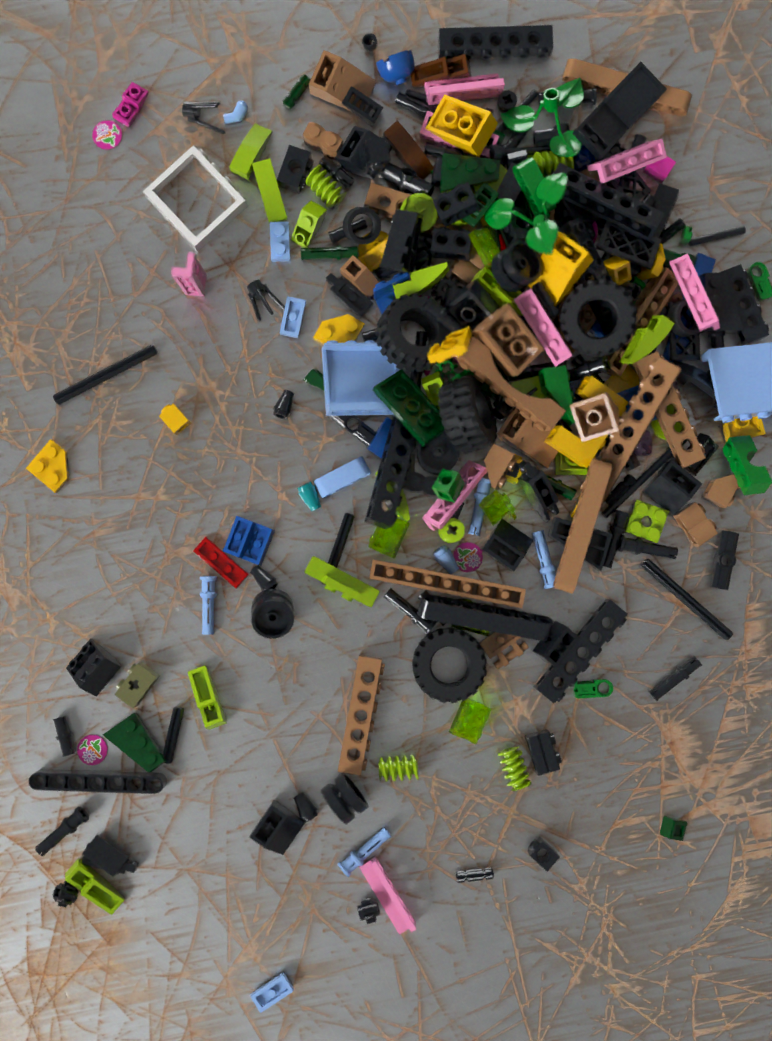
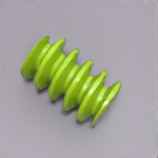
[533,151,574,176]
[306,164,347,208]
[438,518,465,543]
[498,746,532,791]
[378,755,419,782]

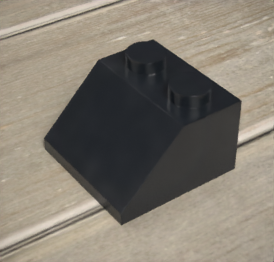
[445,279,501,335]

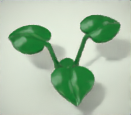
[501,78,584,157]
[484,173,568,255]

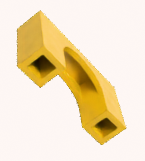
[544,376,628,467]

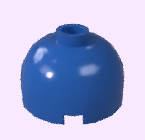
[376,50,415,85]

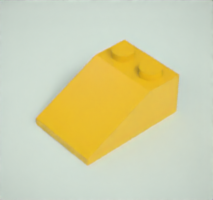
[425,94,498,157]

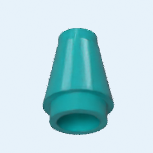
[297,481,321,511]

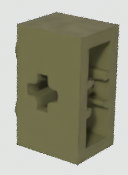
[114,662,160,709]

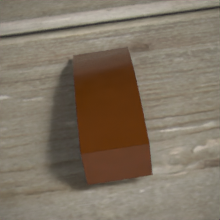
[411,54,472,87]
[383,120,434,180]

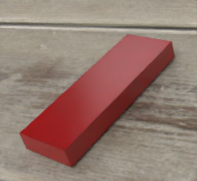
[193,537,249,589]

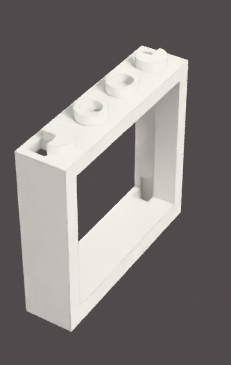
[143,145,247,252]

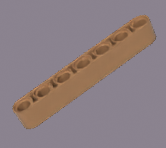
[562,58,692,116]
[553,459,612,594]

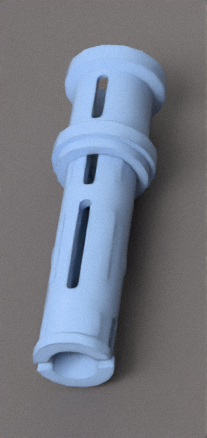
[468,478,491,536]
[532,530,556,589]
[200,576,217,635]
[338,827,392,877]

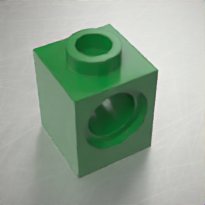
[432,469,465,503]

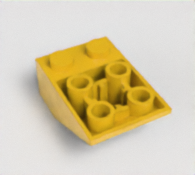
[527,231,593,307]

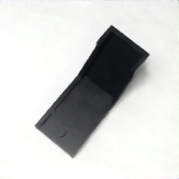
[572,61,667,161]

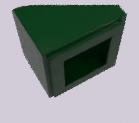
[660,816,687,841]

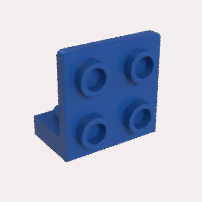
[373,272,410,315]

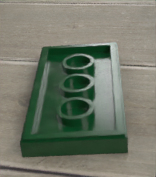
[373,369,446,446]

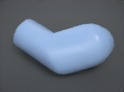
[223,100,248,124]

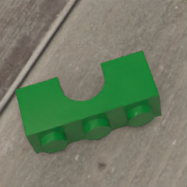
[722,435,772,495]

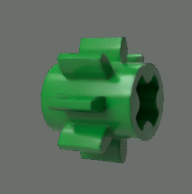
[434,358,458,380]

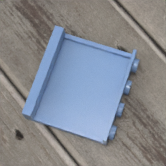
[321,340,399,416]
[701,342,772,423]

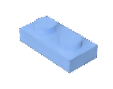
[270,222,290,262]
[280,296,306,339]
[250,972,294,1013]

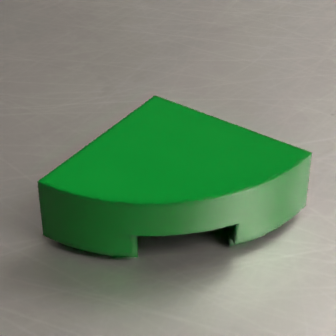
[679,226,693,246]

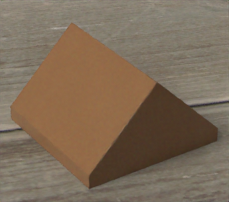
[570,393,620,442]

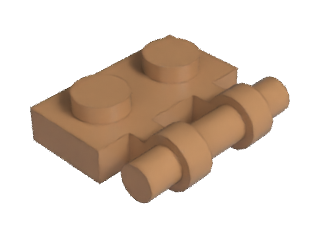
[479,632,529,670]

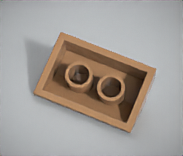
[471,304,544,377]

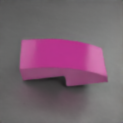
[112,82,149,127]

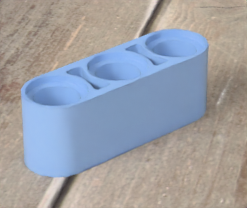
[313,456,371,499]

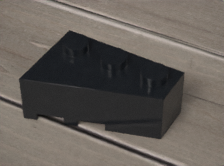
[380,209,424,273]
[698,272,744,334]
[548,517,612,571]

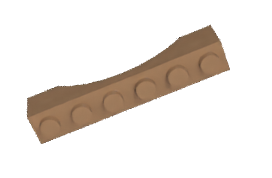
[456,337,565,431]

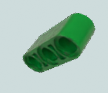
[513,157,556,216]

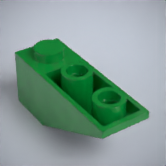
[538,365,575,426]

